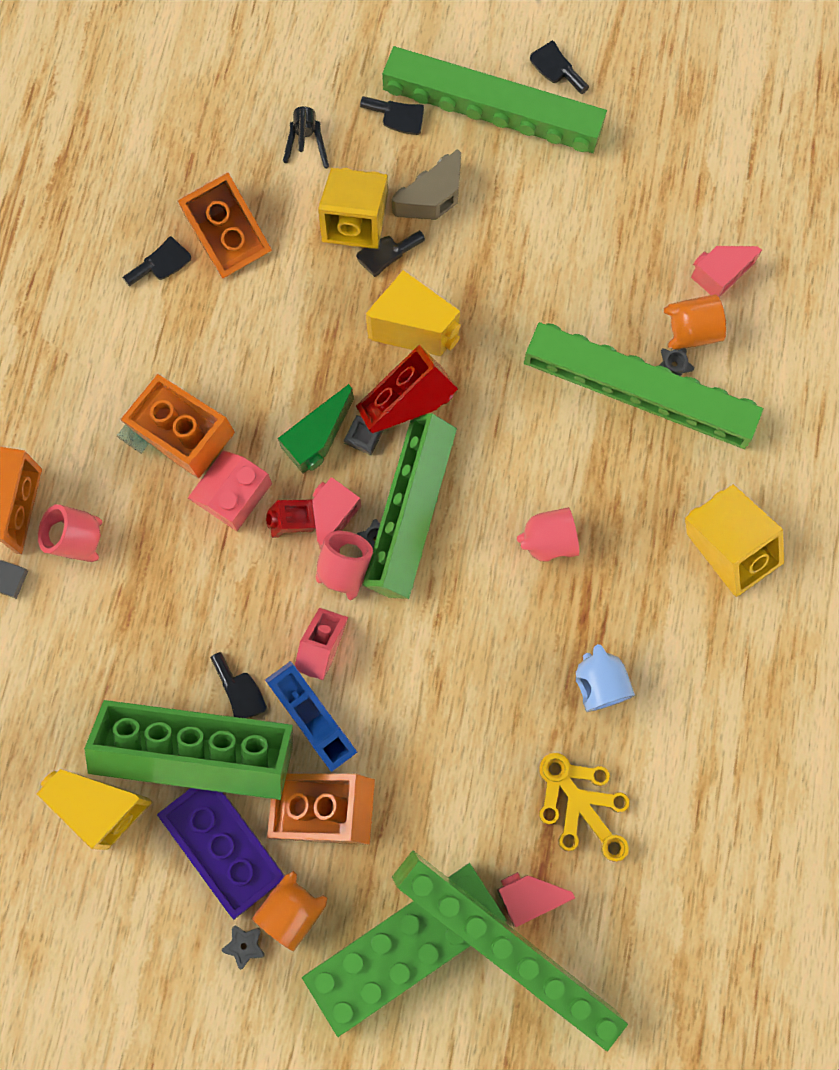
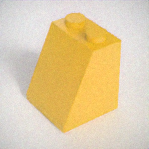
[318,168,388,249]
[365,270,461,356]
[685,484,784,597]
[36,769,153,850]

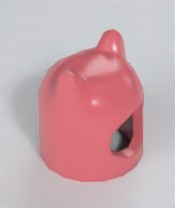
[38,504,102,562]
[517,507,579,562]
[316,531,373,600]

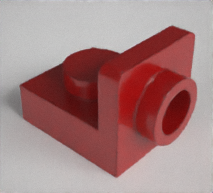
[266,499,316,538]

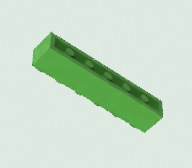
[362,413,457,599]

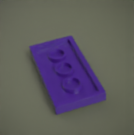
[157,788,285,920]

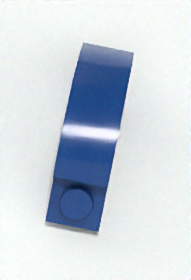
[265,661,358,772]

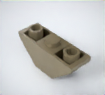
[392,149,461,220]

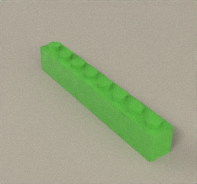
[382,46,607,154]
[524,322,764,449]
[392,850,628,1052]

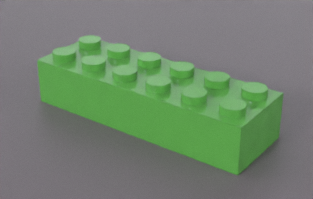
[84,700,293,800]
[302,863,507,1037]

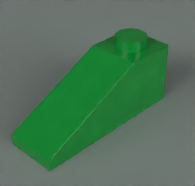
[278,384,354,474]

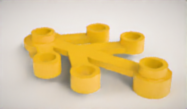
[539,753,630,862]

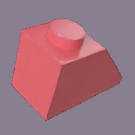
[691,246,762,297]
[312,477,362,550]
[295,608,348,680]
[497,872,575,927]

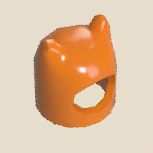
[664,294,726,350]
[252,871,328,952]

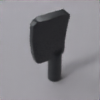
[530,40,589,94]
[360,96,424,135]
[356,230,425,277]
[122,236,191,287]
[210,652,267,719]

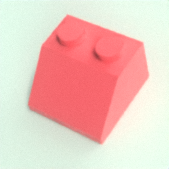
[188,450,272,531]

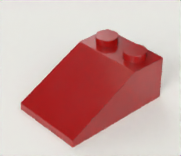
[356,344,458,433]

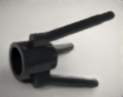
[283,106,329,169]

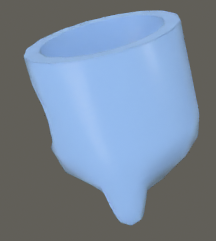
[576,644,635,712]

